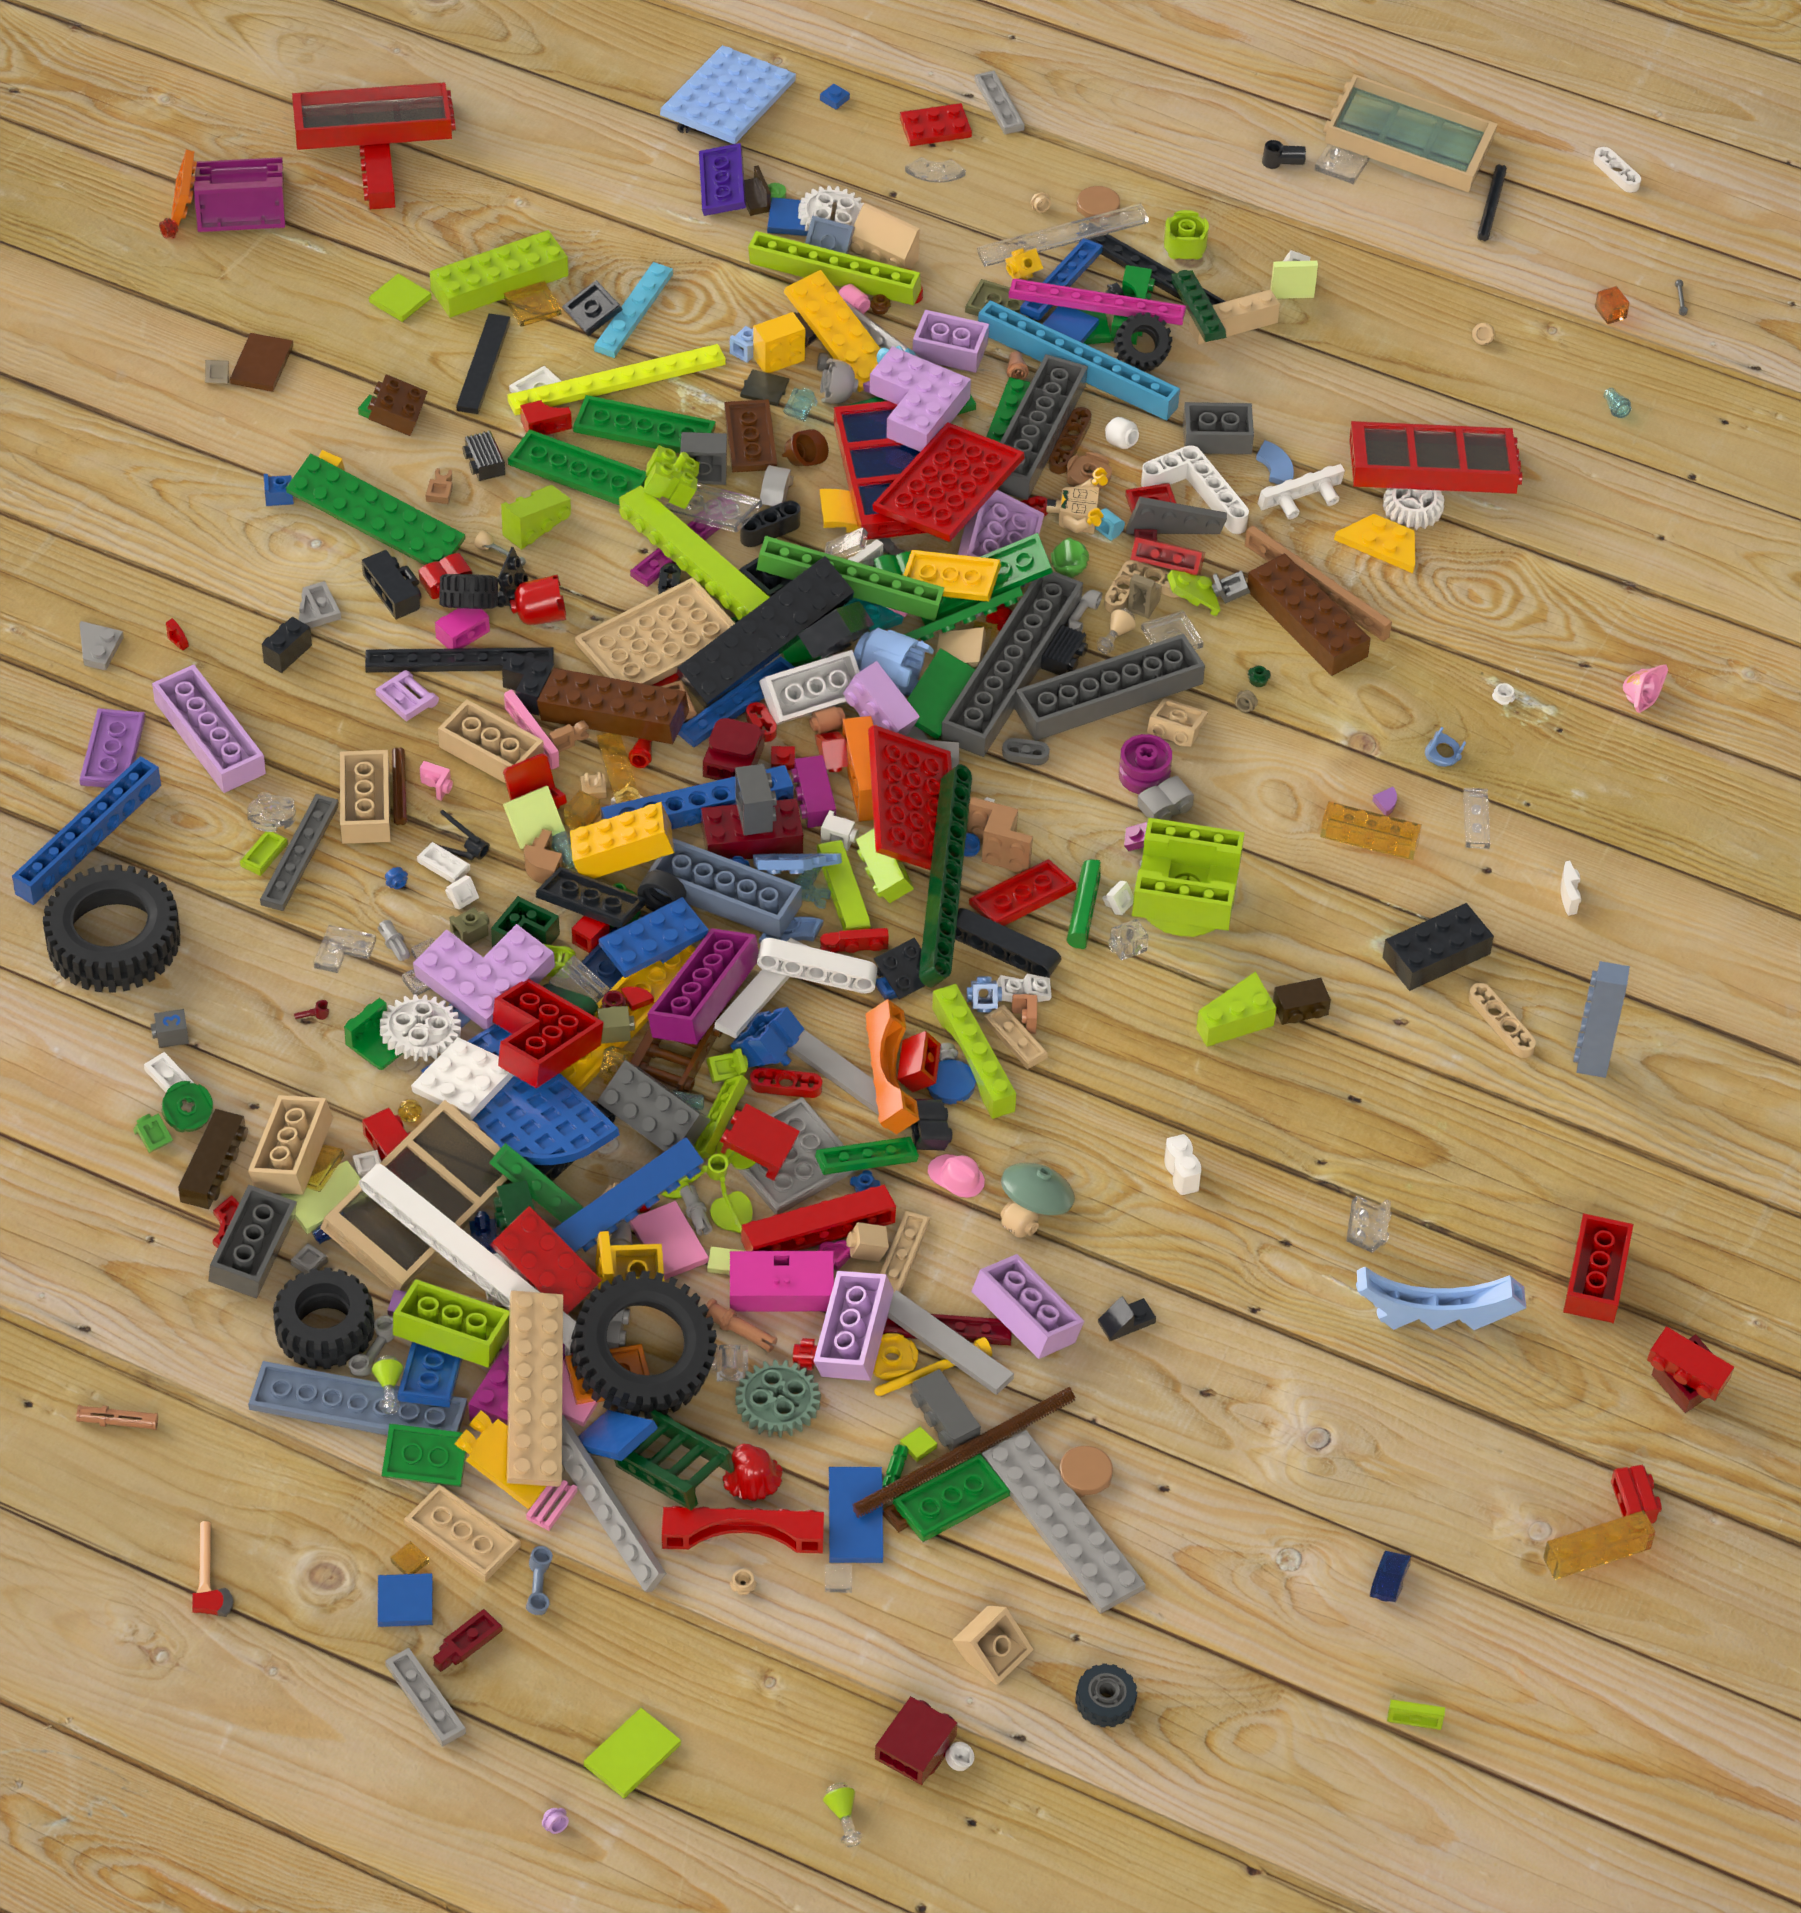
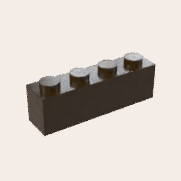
[178,1109,248,1210]

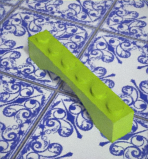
[932,984,1016,1119]

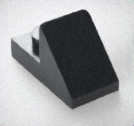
[1098,1296,1156,1341]

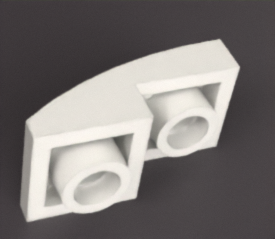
[1561,861,1581,916]
[997,974,1052,1002]

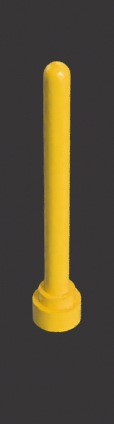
[874,1337,992,1396]

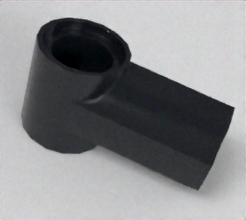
[1262,140,1306,169]

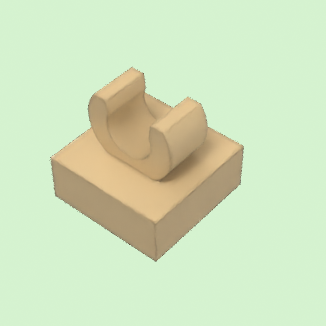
[580,772,607,800]

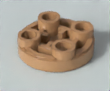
[1077,186,1120,225]
[1059,1446,1113,1498]

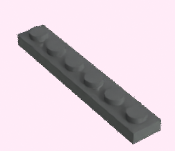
[260,794,339,911]

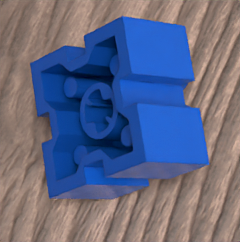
[730,1007,805,1068]

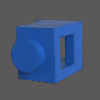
[264,474,294,506]

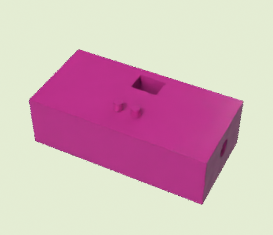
[730,1251,834,1312]

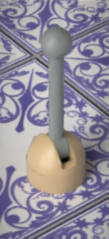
[474,530,526,566]

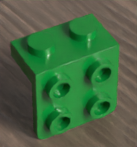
[344,997,403,1070]

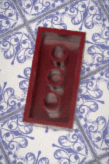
[701,799,804,859]

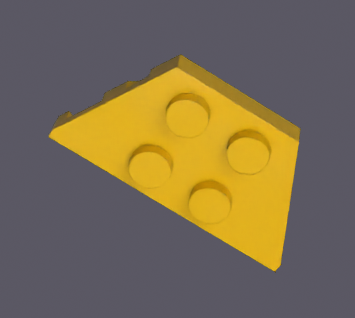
[1334,514,1415,573]

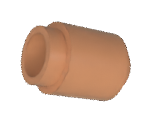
[809,706,846,734]

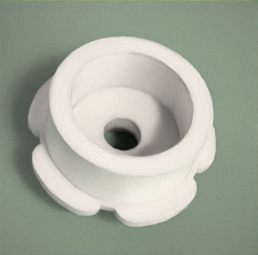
[1492,683,1515,705]

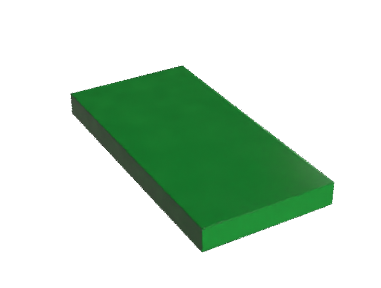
[907,648,976,740]
[893,1454,1010,1542]

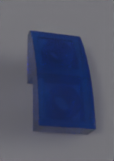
[1370,1551,1411,1603]

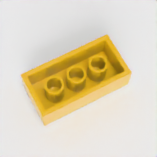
[570,802,674,879]

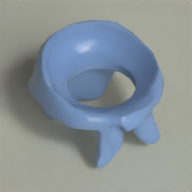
[1425,727,1466,767]

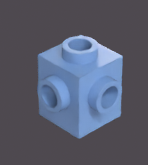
[967,976,1002,1012]

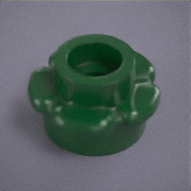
[1248,666,1271,687]

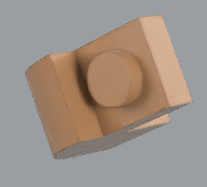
[524,829,563,884]

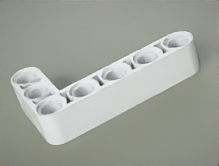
[1141,446,1249,534]

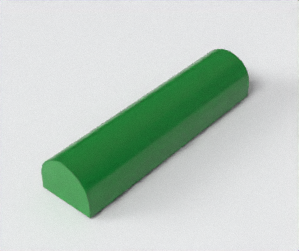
[1067,859,1101,949]

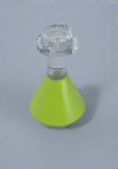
[372,1356,403,1414]
[823,1783,863,1847]

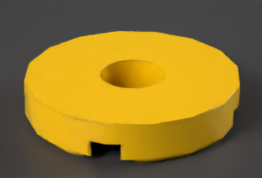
[873,1333,918,1381]

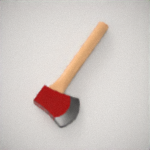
[192,1521,233,1617]

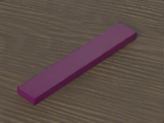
[630,496,740,587]

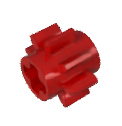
[793,1338,818,1371]

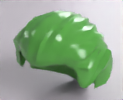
[1051,538,1089,578]

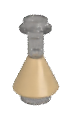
[1097,608,1136,654]

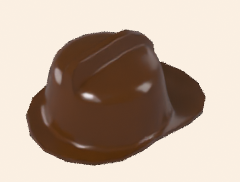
[782,429,829,467]

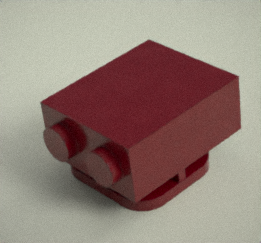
[703,718,765,780]
[875,1696,958,1785]

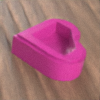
[818,1240,851,1271]

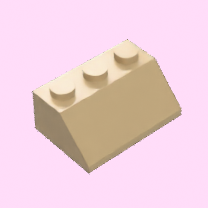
[850,203,920,269]

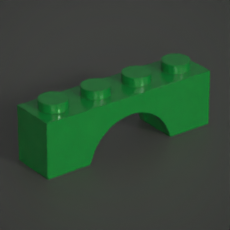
[1111,265,1155,345]

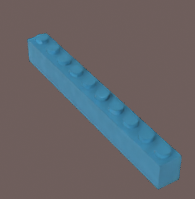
[978,300,1180,421]

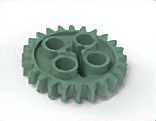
[735,1359,821,1438]

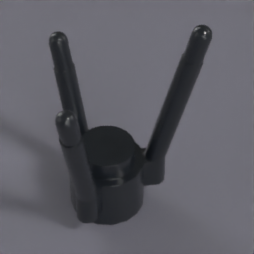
[438,810,490,861]

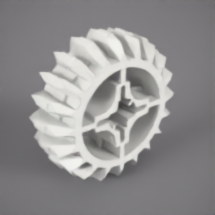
[1383,488,1444,531]

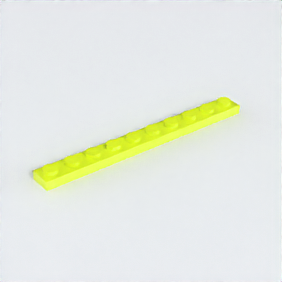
[507,344,726,416]

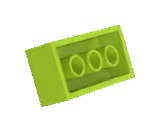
[393,1279,509,1368]

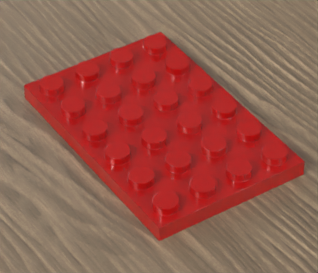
[872,422,1025,542]
[868,725,952,871]

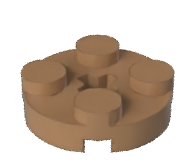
[1066,452,1112,491]

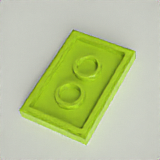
[584,1708,681,1799]

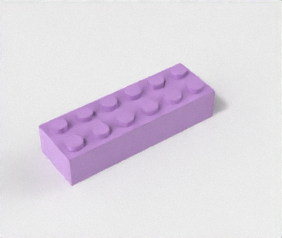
[152,665,266,793]

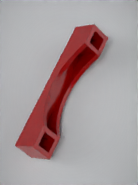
[662,1506,824,1554]

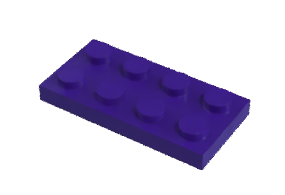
[699,143,746,216]

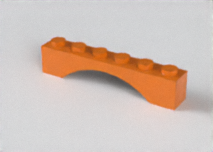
[865,999,919,1135]

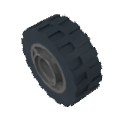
[1075,1663,1137,1728]

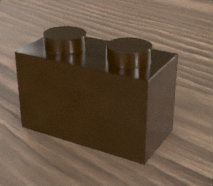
[1273,978,1331,1025]

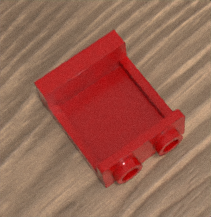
[720,1103,800,1181]

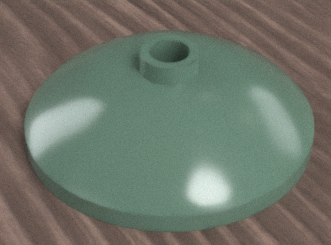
[1001,1162,1075,1215]

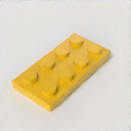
[903,550,1001,602]

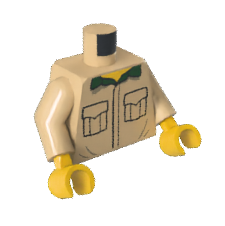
[1046,467,1108,534]

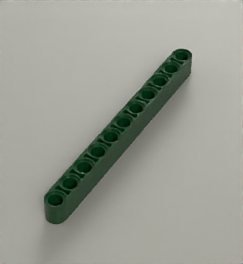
[919,764,972,988]

